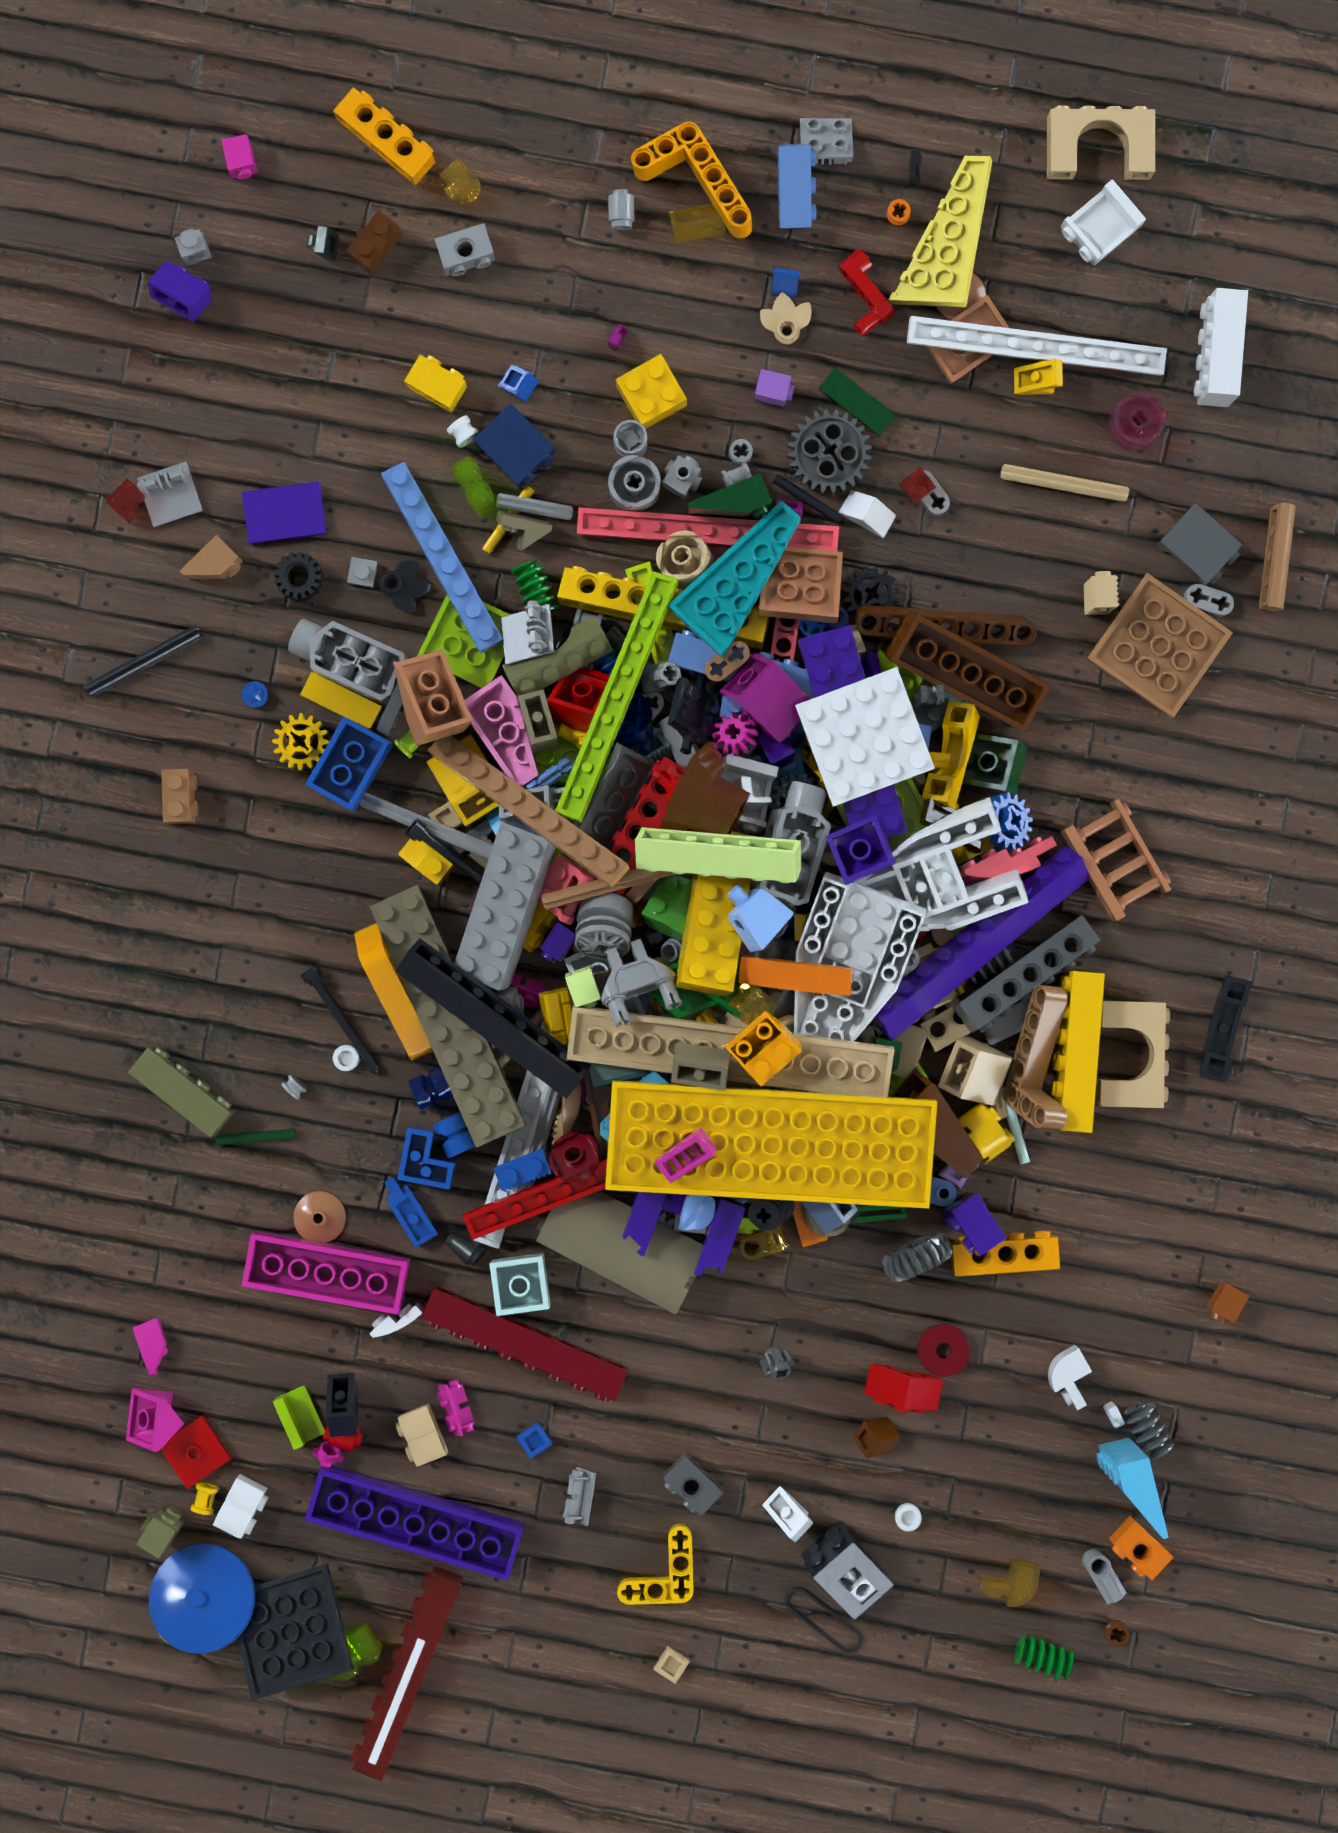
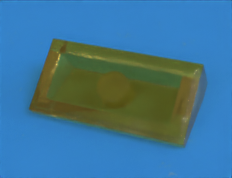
[669,203,726,243]

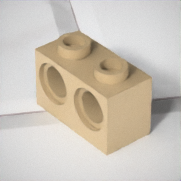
[918,997,971,1052]

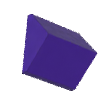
[826,815,896,885]

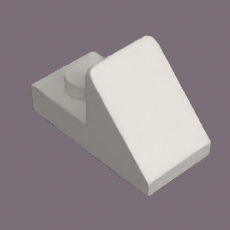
[762,1486,813,1542]

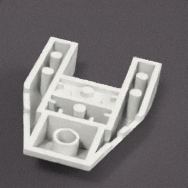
[855,797,1029,931]

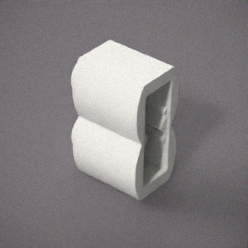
[213,1474,269,1539]

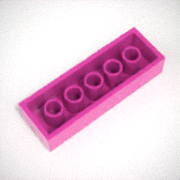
[241,1231,411,1315]

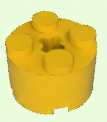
[958,1103,1015,1164]

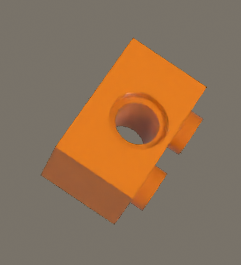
[1109,1516,1174,1580]

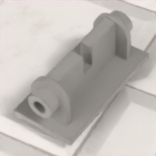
[563,1467,596,1526]

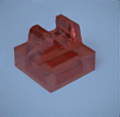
[899,467,936,505]

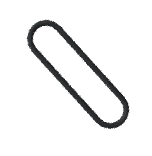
[785,1587,863,1653]

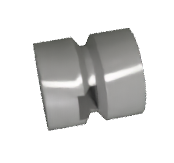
[613,420,647,458]

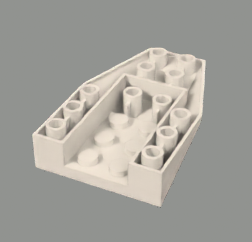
[794,872,927,1041]

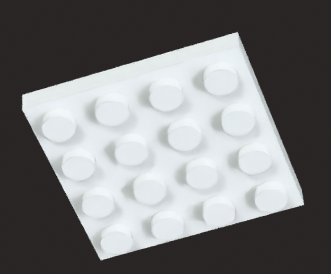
[795,667,935,807]

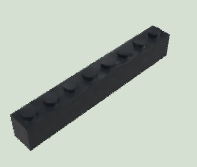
[395,938,591,1099]

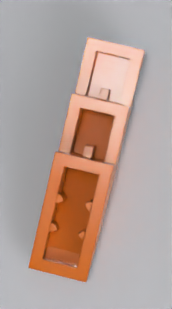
[739,956,853,996]

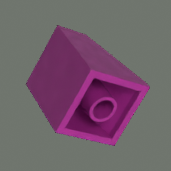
[719,652,811,743]

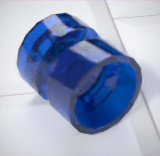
[408,1066,453,1110]

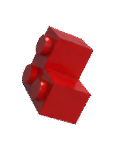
[864,1363,943,1414]

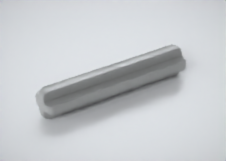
[496,493,573,520]

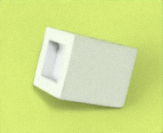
[732,777,772,810]

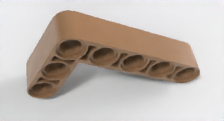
[1004,985,1068,1129]

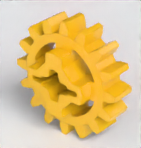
[272,713,329,771]

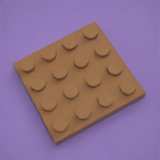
[1086,573,1233,719]

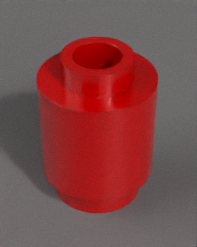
[323,1425,364,1452]

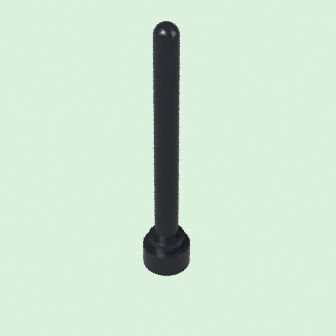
[405,818,484,884]
[300,964,381,1074]

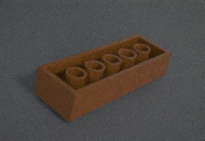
[884,609,1051,732]

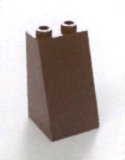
[891,1068,983,1178]

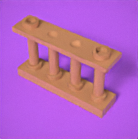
[1060,799,1171,922]

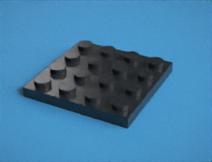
[237,1564,354,1701]

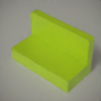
[273,1385,325,1450]

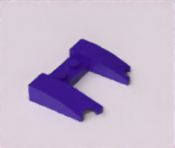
[622,1192,746,1276]

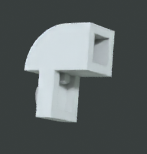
[1048,1345,1092,1410]

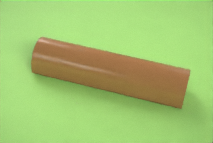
[1259,502,1296,611]

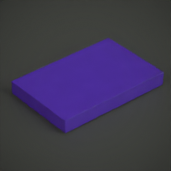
[242,482,327,545]

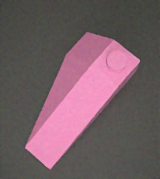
[464,675,539,787]

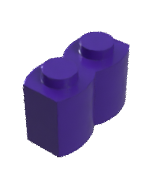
[540,920,576,963]

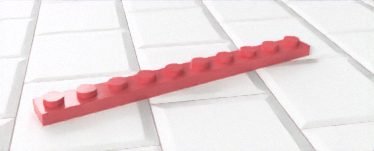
[577,507,839,551]

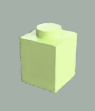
[565,965,601,1008]

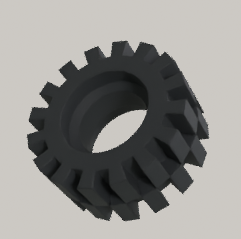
[274,552,324,602]

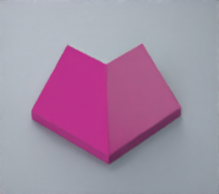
[126,1388,184,1452]

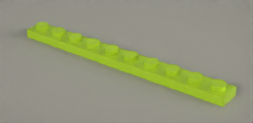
[555,571,679,823]

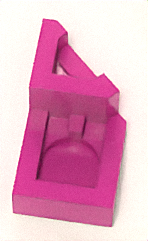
[133,1318,169,1376]

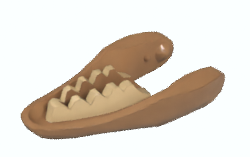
[551,1083,581,1144]

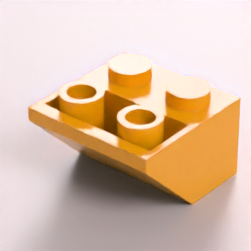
[725,1010,802,1086]

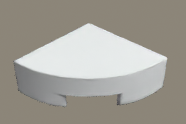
[1103,1401,1125,1429]

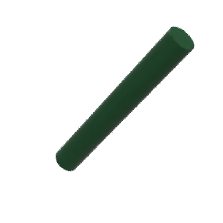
[216,1128,296,1145]

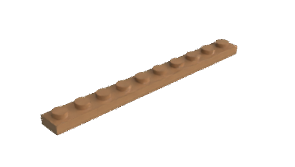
[428,736,630,888]

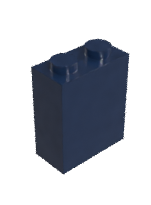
[473,403,556,489]

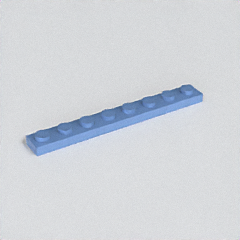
[381,462,503,654]

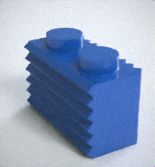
[494,1147,553,1192]

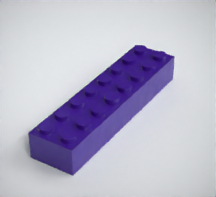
[798,625,907,838]
[305,1465,525,1581]

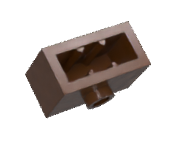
[347,210,402,276]

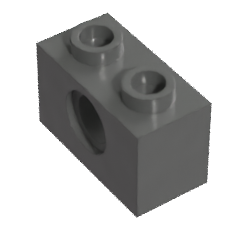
[663,1452,723,1516]

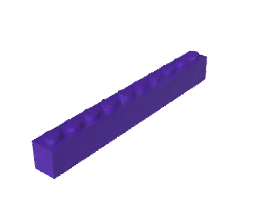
[872,846,1090,1040]

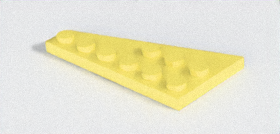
[889,156,992,307]

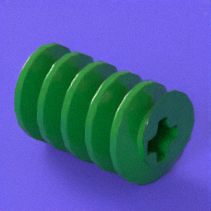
[511,560,559,613]
[1014,1634,1074,1682]

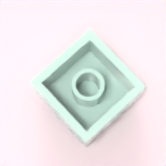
[490,1253,551,1316]

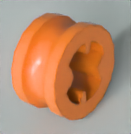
[887,199,911,226]

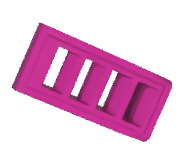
[655,1128,716,1183]

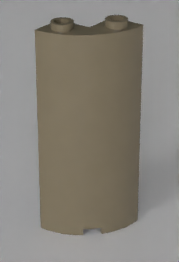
[536,1191,703,1315]

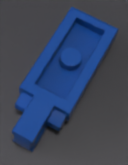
[384,1176,439,1248]

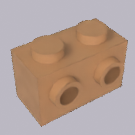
[161,769,198,824]

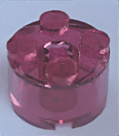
[1108,392,1166,451]

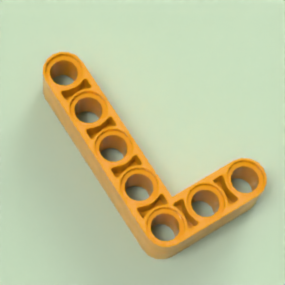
[631,122,752,238]
[354,923,433,1061]

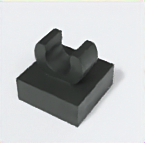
[306,227,339,261]

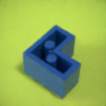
[397,1126,457,1189]

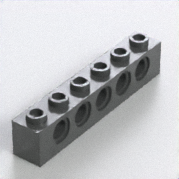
[953,915,1101,1034]

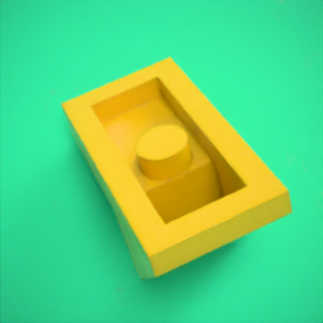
[1014,358,1063,395]

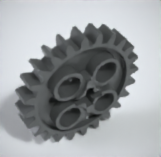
[787,409,872,495]

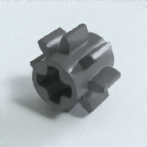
[760,1346,795,1380]

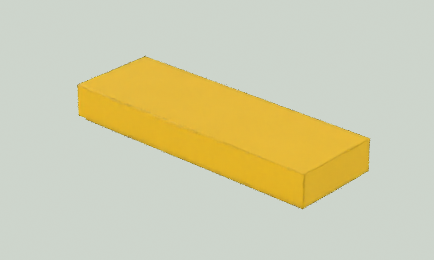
[300,672,382,730]

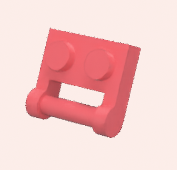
[538,855,595,925]

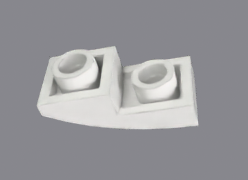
[370,1302,425,1338]

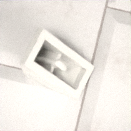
[839,490,896,538]

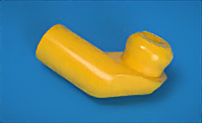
[556,723,587,750]

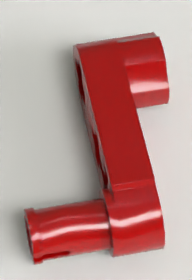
[838,248,895,337]

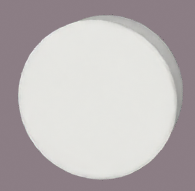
[333,1045,360,1071]
[895,1503,922,1531]

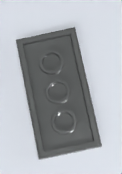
[573,743,656,851]

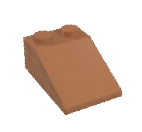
[394,649,473,746]

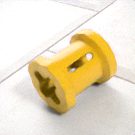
[190,1482,220,1515]

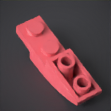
[960,836,1057,884]

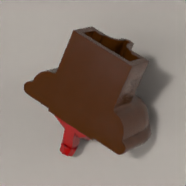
[651,741,751,835]

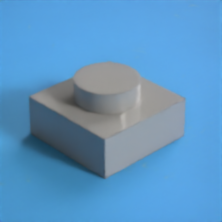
[347,557,378,588]

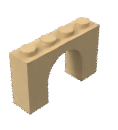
[1047,106,1155,180]
[1096,1001,1170,1108]

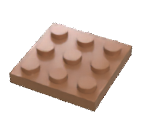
[758,546,843,623]

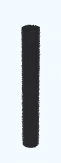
[772,474,843,524]

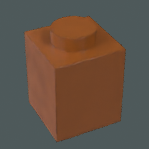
[1206,1280,1250,1324]

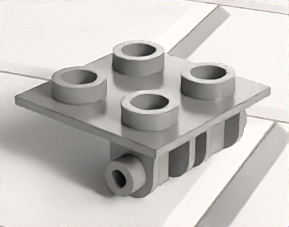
[800,118,853,165]
[137,462,203,527]
[501,600,554,665]

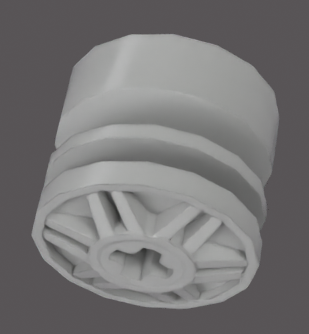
[574,893,634,960]

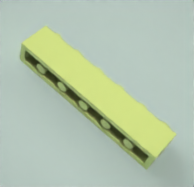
[635,827,801,883]

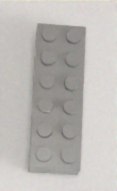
[454,821,556,990]

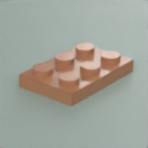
[925,295,1009,384]

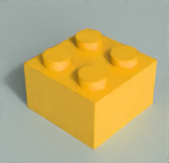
[616,354,687,429]

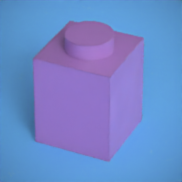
[754,369,795,407]

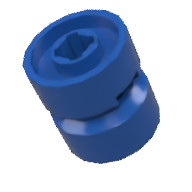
[432,1112,475,1159]

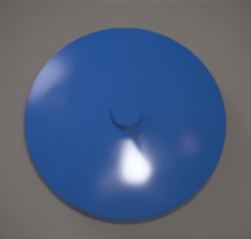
[149,1544,255,1654]

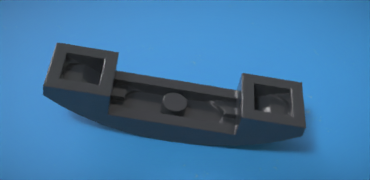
[1199,975,1253,1083]

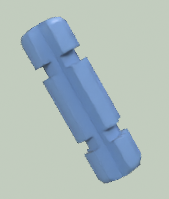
[526,758,573,789]

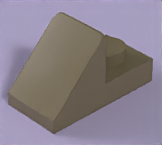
[496,510,553,550]

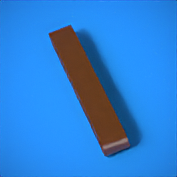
[854,605,1036,645]

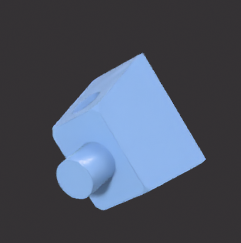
[727,885,794,952]

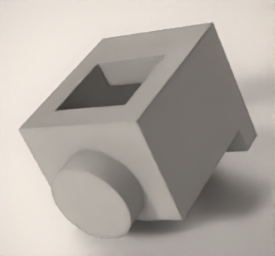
[175,229,212,266]

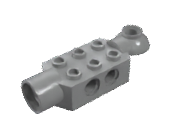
[288,618,409,706]
[750,781,831,938]

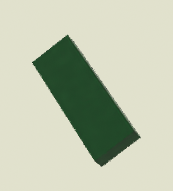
[818,368,896,437]

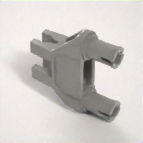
[601,939,682,1027]

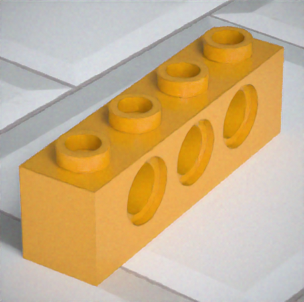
[333,87,435,186]
[950,1231,1060,1277]

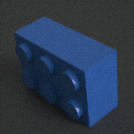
[305,716,393,812]

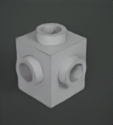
[662,455,703,500]

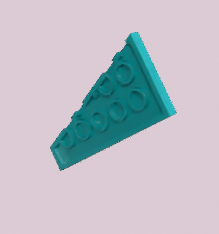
[668,501,801,659]

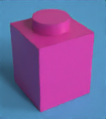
[222,134,258,180]

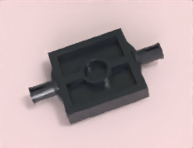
[667,674,721,755]

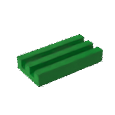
[854,1204,907,1223]

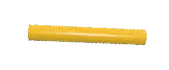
[482,486,535,555]

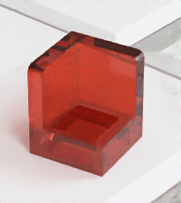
[105,478,145,523]

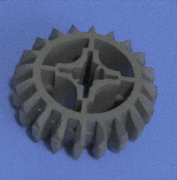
[881,1232,953,1282]

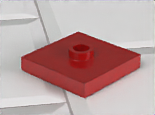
[161,1415,232,1489]

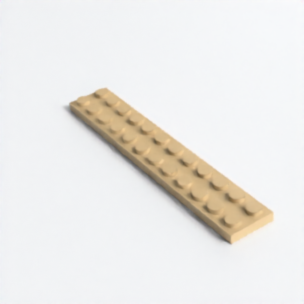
[567,1005,894,1097]

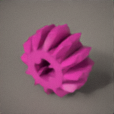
[713,711,759,757]

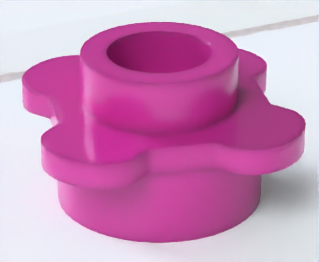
[312,1441,343,1468]

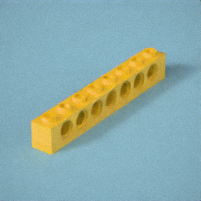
[557,566,769,650]

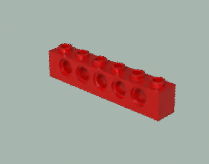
[593,757,686,897]

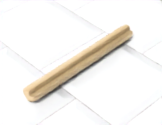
[1000,464,1129,502]

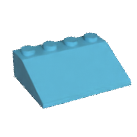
[1096,1438,1169,1539]

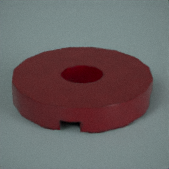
[548,1132,601,1182]
[917,1323,970,1377]

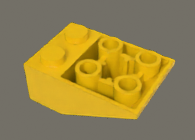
[427,734,499,828]

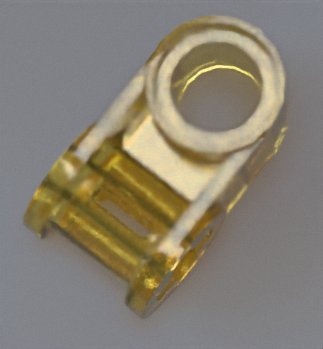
[738,1223,791,1260]

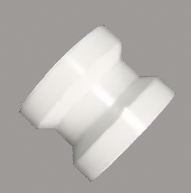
[447,415,480,448]

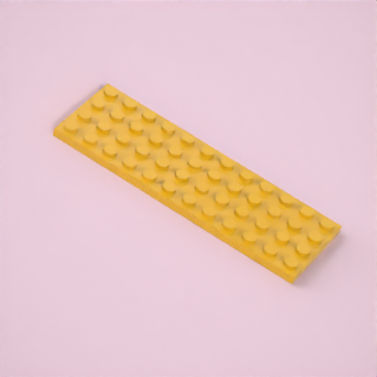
[605,1080,937,1208]

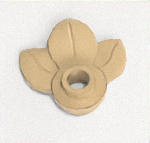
[760,292,812,344]

